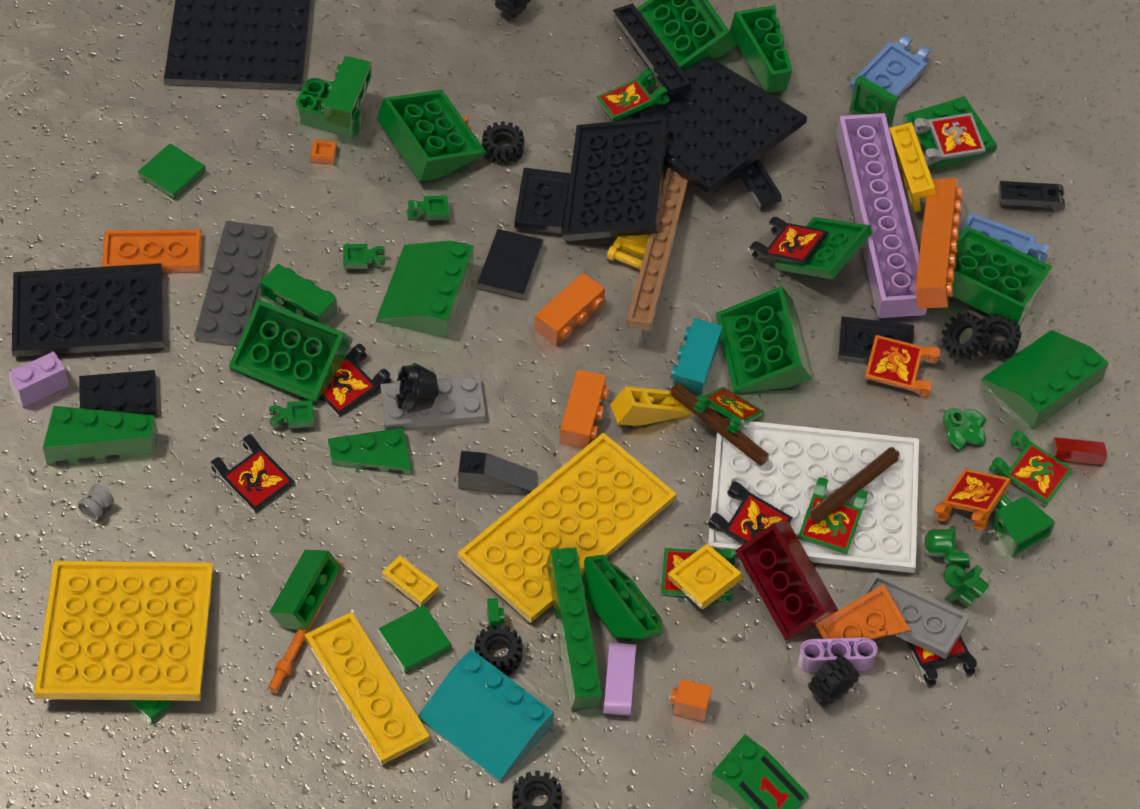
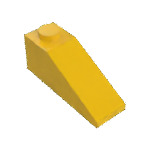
[610,386,693,426]

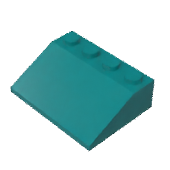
[418,649,554,783]

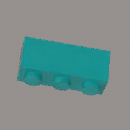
[670,318,723,396]

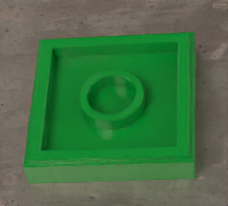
[850,75,898,128]
[138,143,206,199]
[378,605,451,673]

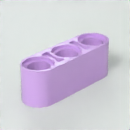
[798,638,877,673]
[603,642,636,716]

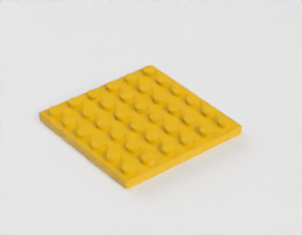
[34,561,214,701]

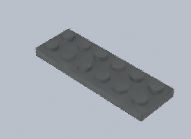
[194,221,274,346]

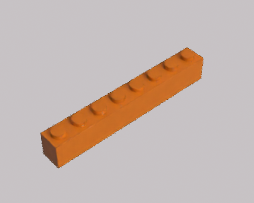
[915,178,963,309]

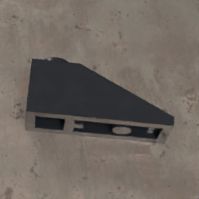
[458,451,537,495]

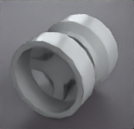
[77,484,114,521]

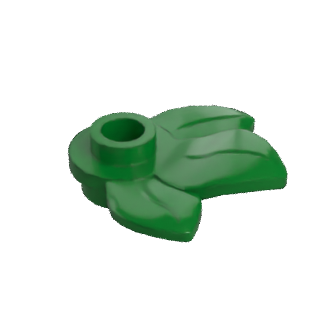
[942,408,986,450]

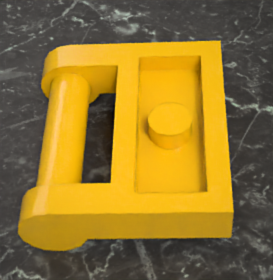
[606,234,649,269]

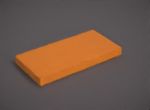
[102,229,202,273]

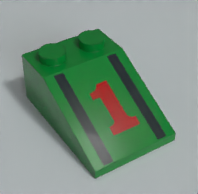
[709,734,808,809]

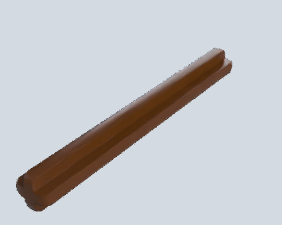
[670,383,769,466]
[809,447,900,523]

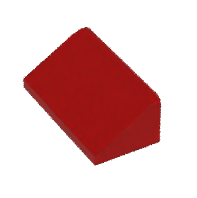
[1054,437,1107,465]

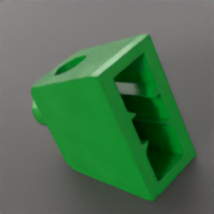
[992,494,1055,557]

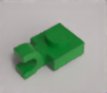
[407,195,450,220]

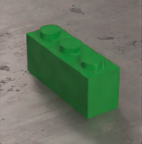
[321,56,372,128]
[260,264,337,325]
[269,550,342,630]

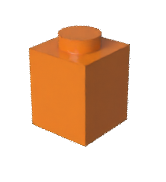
[669,679,712,722]

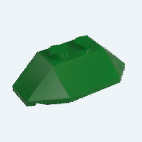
[584,554,664,639]

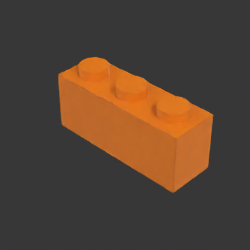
[534,273,605,346]
[559,369,610,449]

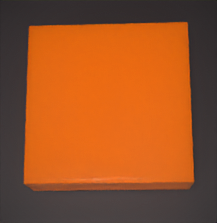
[310,140,337,165]

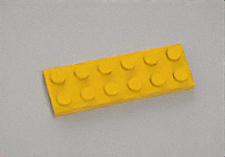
[304,612,430,765]

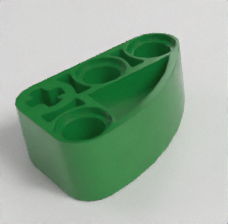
[296,78,361,137]

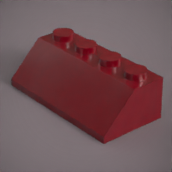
[735,522,839,640]

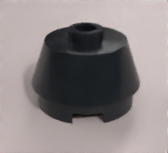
[396,363,439,413]

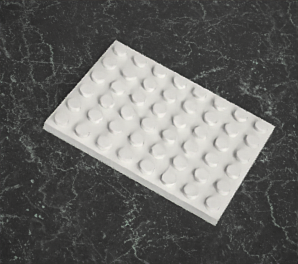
[708,418,919,573]

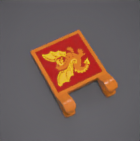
[864,335,941,397]
[935,469,1011,530]

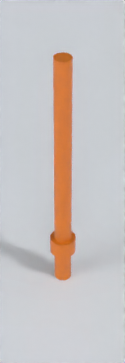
[267,559,343,694]

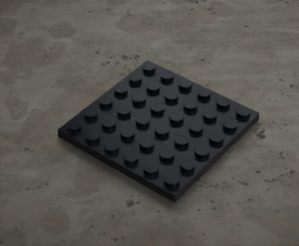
[164,0,312,90]
[617,56,807,195]

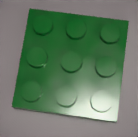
[903,96,997,170]
[774,217,873,279]

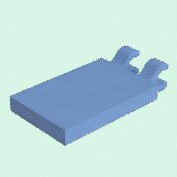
[850,35,931,98]
[959,213,1049,262]

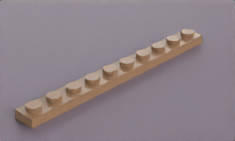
[627,167,689,331]

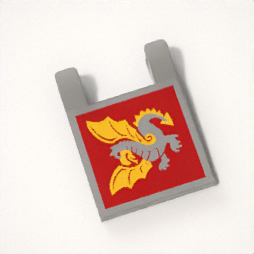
[913,113,986,165]

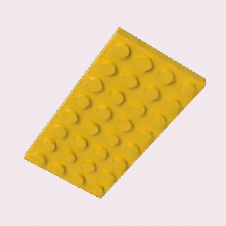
[457,432,677,623]

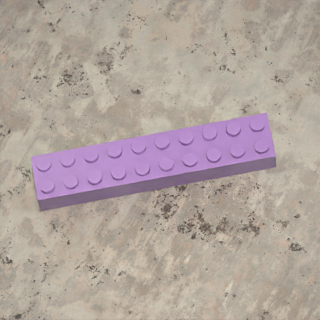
[836,113,927,318]

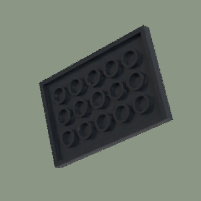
[563,116,669,241]
[12,263,164,357]

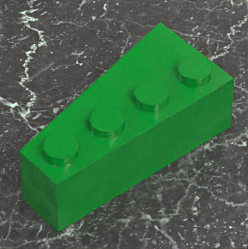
[730,5,792,93]
[43,406,158,465]

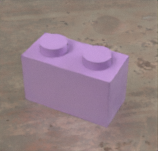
[8,351,69,408]

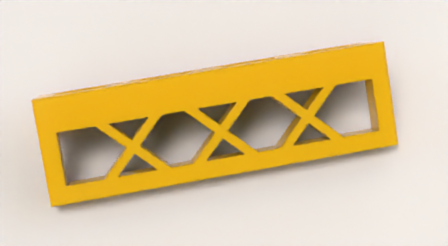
[889,122,936,212]

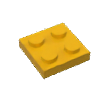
[667,544,742,609]

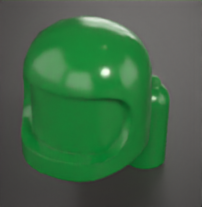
[925,526,970,568]

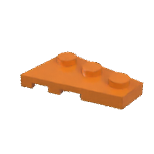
[815,584,912,640]

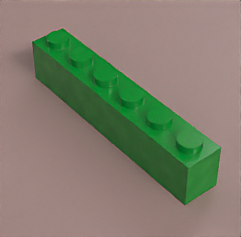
[546,547,602,710]

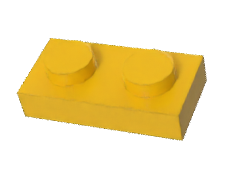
[382,555,439,606]

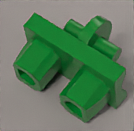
[943,565,989,607]

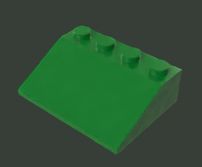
[637,0,739,71]
[376,90,486,182]
[953,225,1053,326]
[376,240,474,338]
[716,286,813,394]
[229,299,353,403]
[981,330,1109,429]

